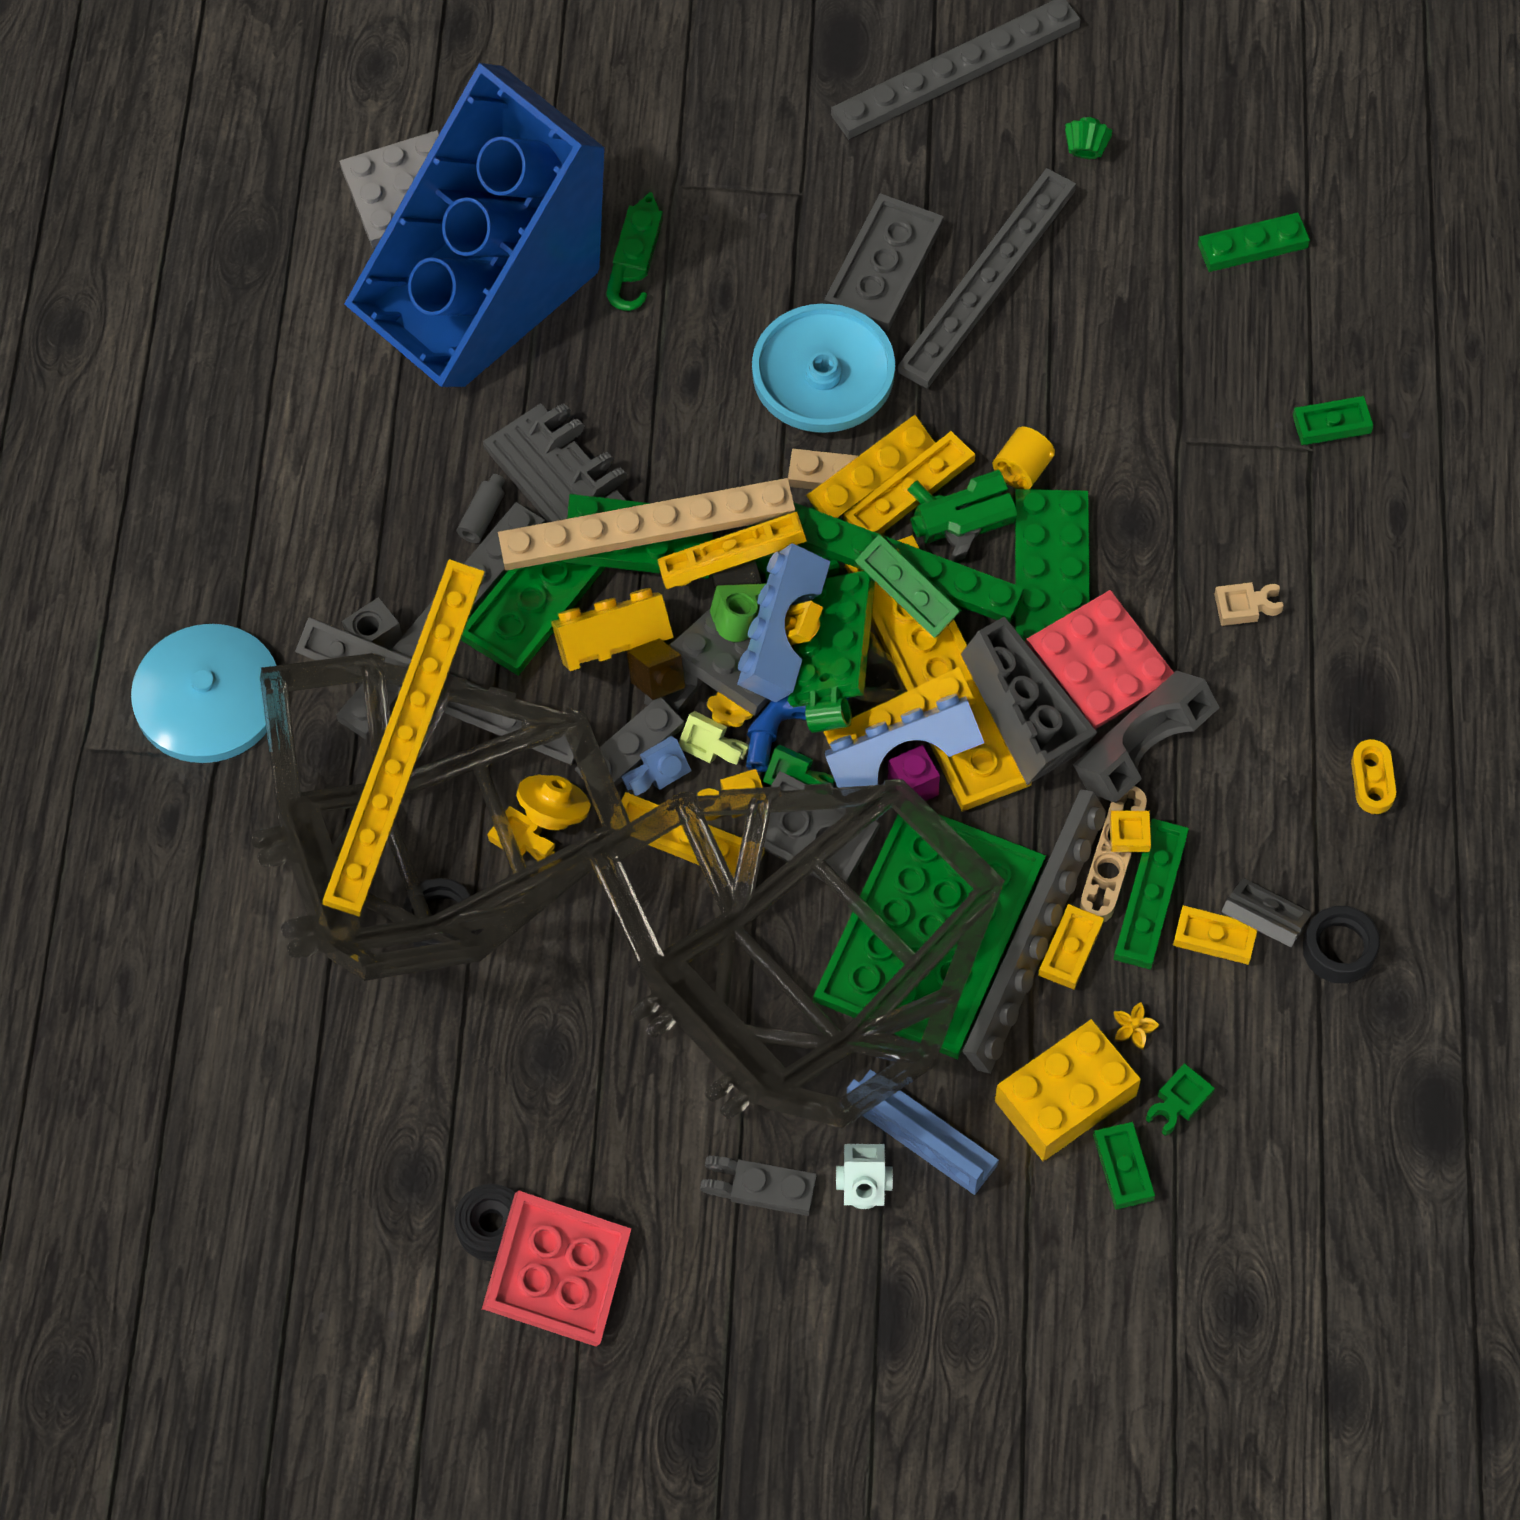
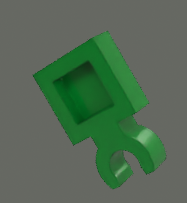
[1146,1063,1215,1136]

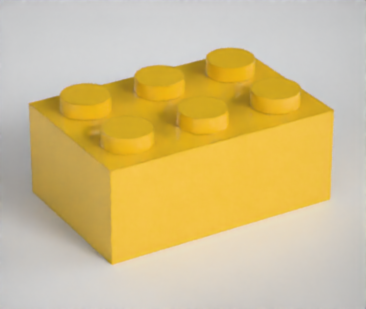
[995,1019,1141,1162]

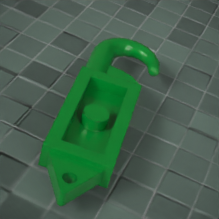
[606,192,663,311]

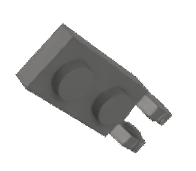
[700,1155,817,1216]

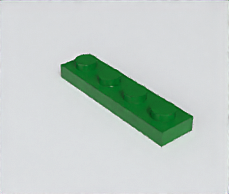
[1113,818,1189,970]

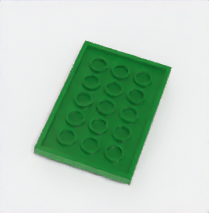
[813,801,1046,1060]

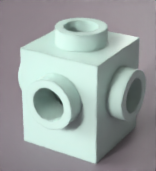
[836,1144,893,1209]

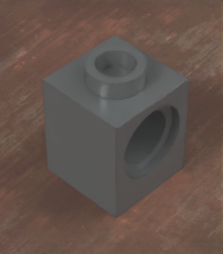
[342,597,402,649]

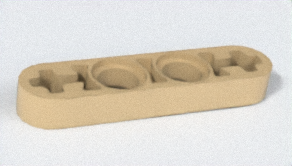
[1080,786,1147,923]

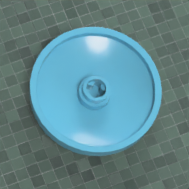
[752,304,895,433]
[131,624,282,763]

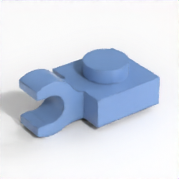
[622,736,692,796]

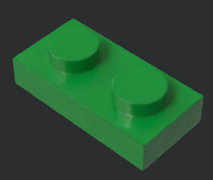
[1292,396,1373,446]
[1093,1122,1155,1210]

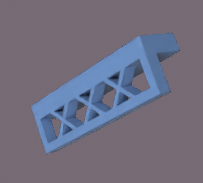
[847,1069,999,1195]

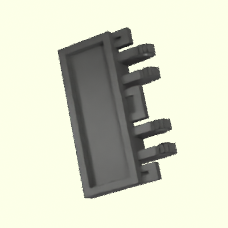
[483,403,628,522]

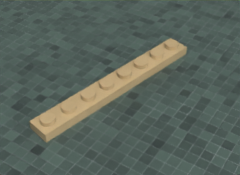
[498,478,795,571]

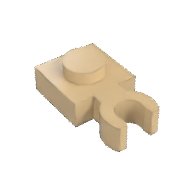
[1214,582,1284,626]

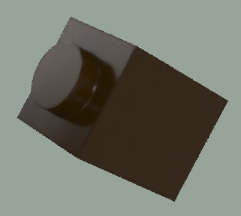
[627,639,686,700]

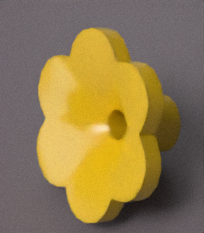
[707,692,753,727]

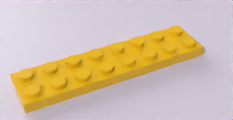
[845,535,1032,812]

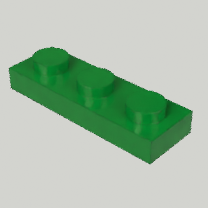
[1198,212,1310,272]
[855,534,962,638]

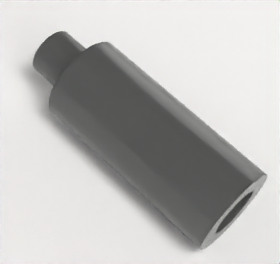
[456,474,505,543]

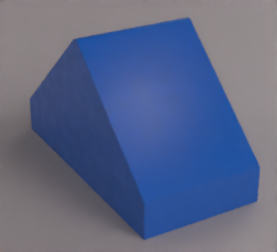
[344,63,605,387]

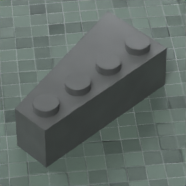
[961,617,1097,785]

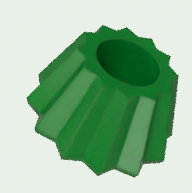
[1065,117,1113,159]

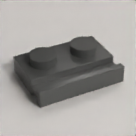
[1221,878,1312,947]

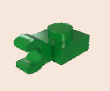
[763,745,835,795]

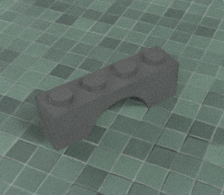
[1073,671,1220,803]

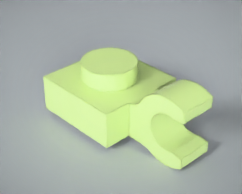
[679,711,749,765]

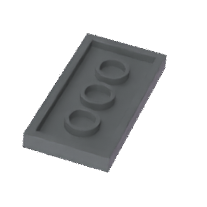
[824,193,944,332]

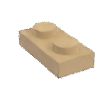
[788,449,858,489]

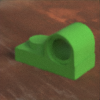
[710,584,766,642]

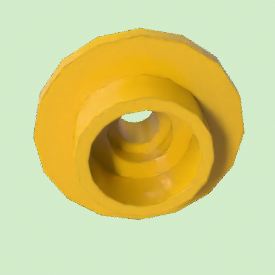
[516,775,591,830]

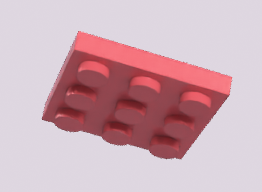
[1025,590,1174,730]
[482,1191,631,1346]

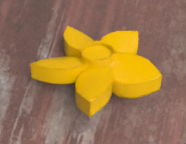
[1113,1002,1159,1050]

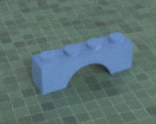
[737,543,831,702]
[825,694,984,799]

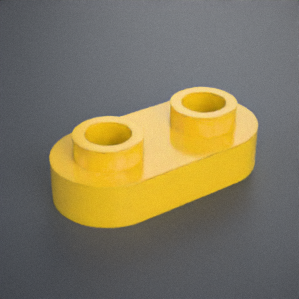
[1351,739,1396,814]

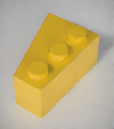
[551,588,674,671]

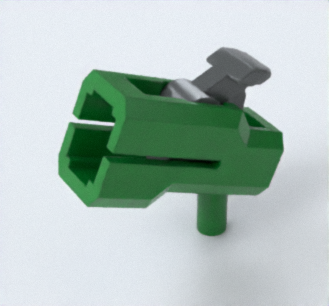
[907,470,1017,562]

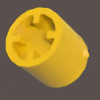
[992,426,1055,489]

